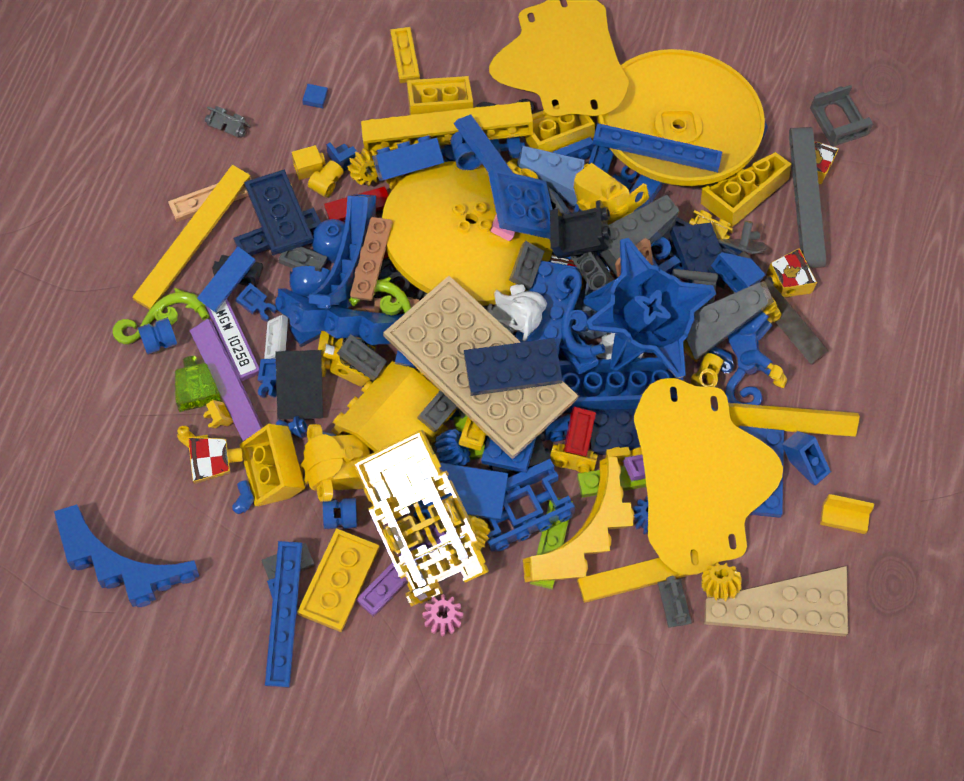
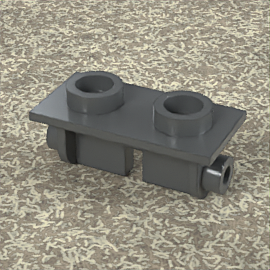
[205,106,251,138]
[658,576,692,628]

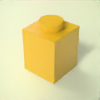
[292,145,326,180]

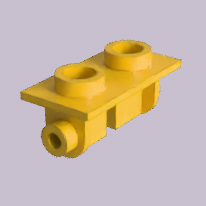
[689,210,733,239]
[550,443,598,473]

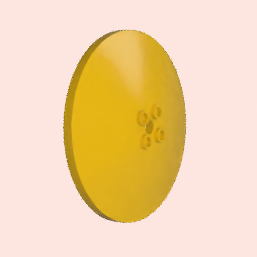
[597,49,765,186]
[382,162,553,306]

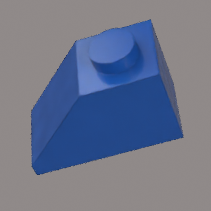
[711,252,765,293]
[782,431,831,485]

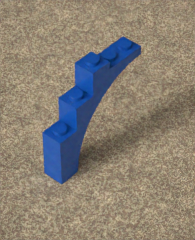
[309,194,376,309]
[275,288,404,345]
[54,504,199,607]

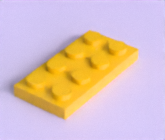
[297,528,380,633]

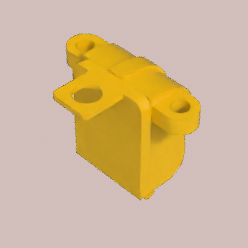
[573,163,649,225]
[299,424,370,502]

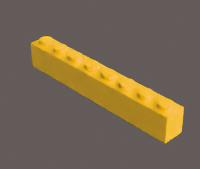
[361,102,533,153]

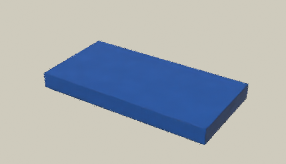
[410,463,508,520]

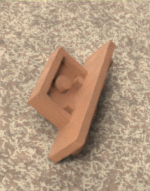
[350,217,392,301]

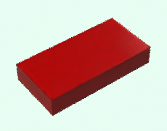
[563,407,596,457]

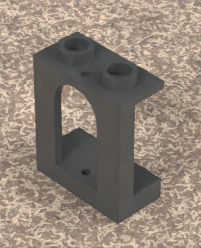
[810,85,873,147]

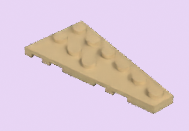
[704,566,848,637]

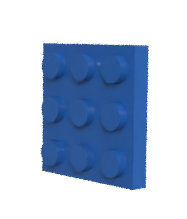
[488,169,553,239]

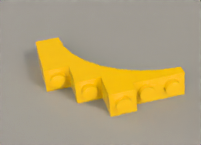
[523,457,634,583]

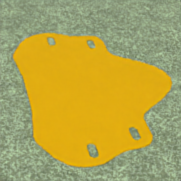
[489,0,629,116]
[634,378,783,575]

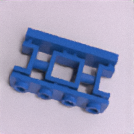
[475,459,575,552]

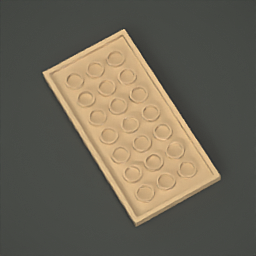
[383,276,578,459]

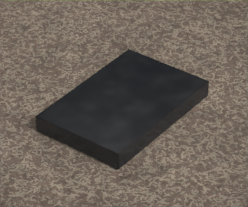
[275,350,323,420]

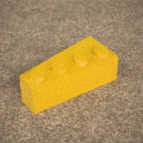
[700,152,792,228]

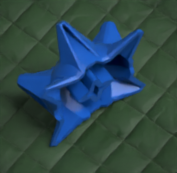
[584,238,716,378]

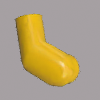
[177,426,209,448]

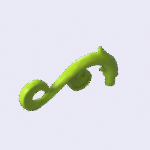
[348,277,411,315]
[113,288,210,344]

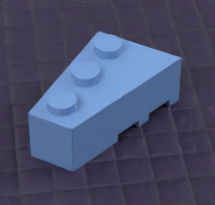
[517,146,585,208]

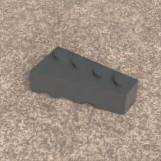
[596,195,680,278]
[686,281,774,359]

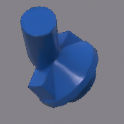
[276,416,307,438]

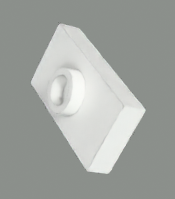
[264,315,288,359]

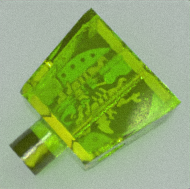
[175,356,221,412]

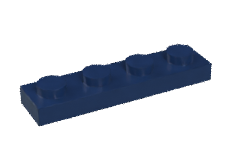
[233,207,321,256]

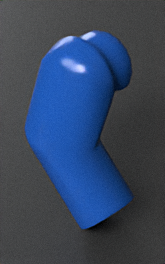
[232,480,254,514]

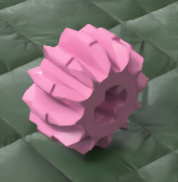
[422,594,463,636]

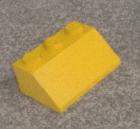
[407,76,473,115]
[525,105,595,153]
[240,424,305,506]

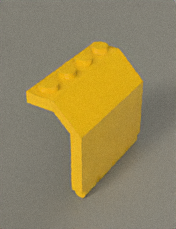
[331,361,456,452]

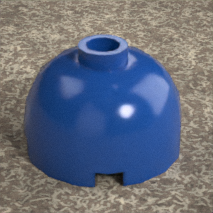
[312,219,345,263]
[289,266,331,299]

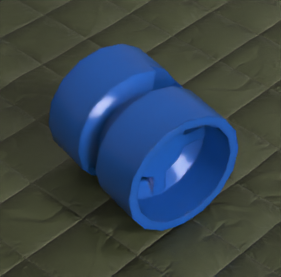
[451,131,482,170]
[138,317,177,355]
[323,498,357,529]

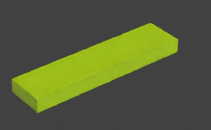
[530,498,573,590]

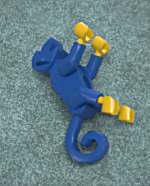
[725,298,787,405]

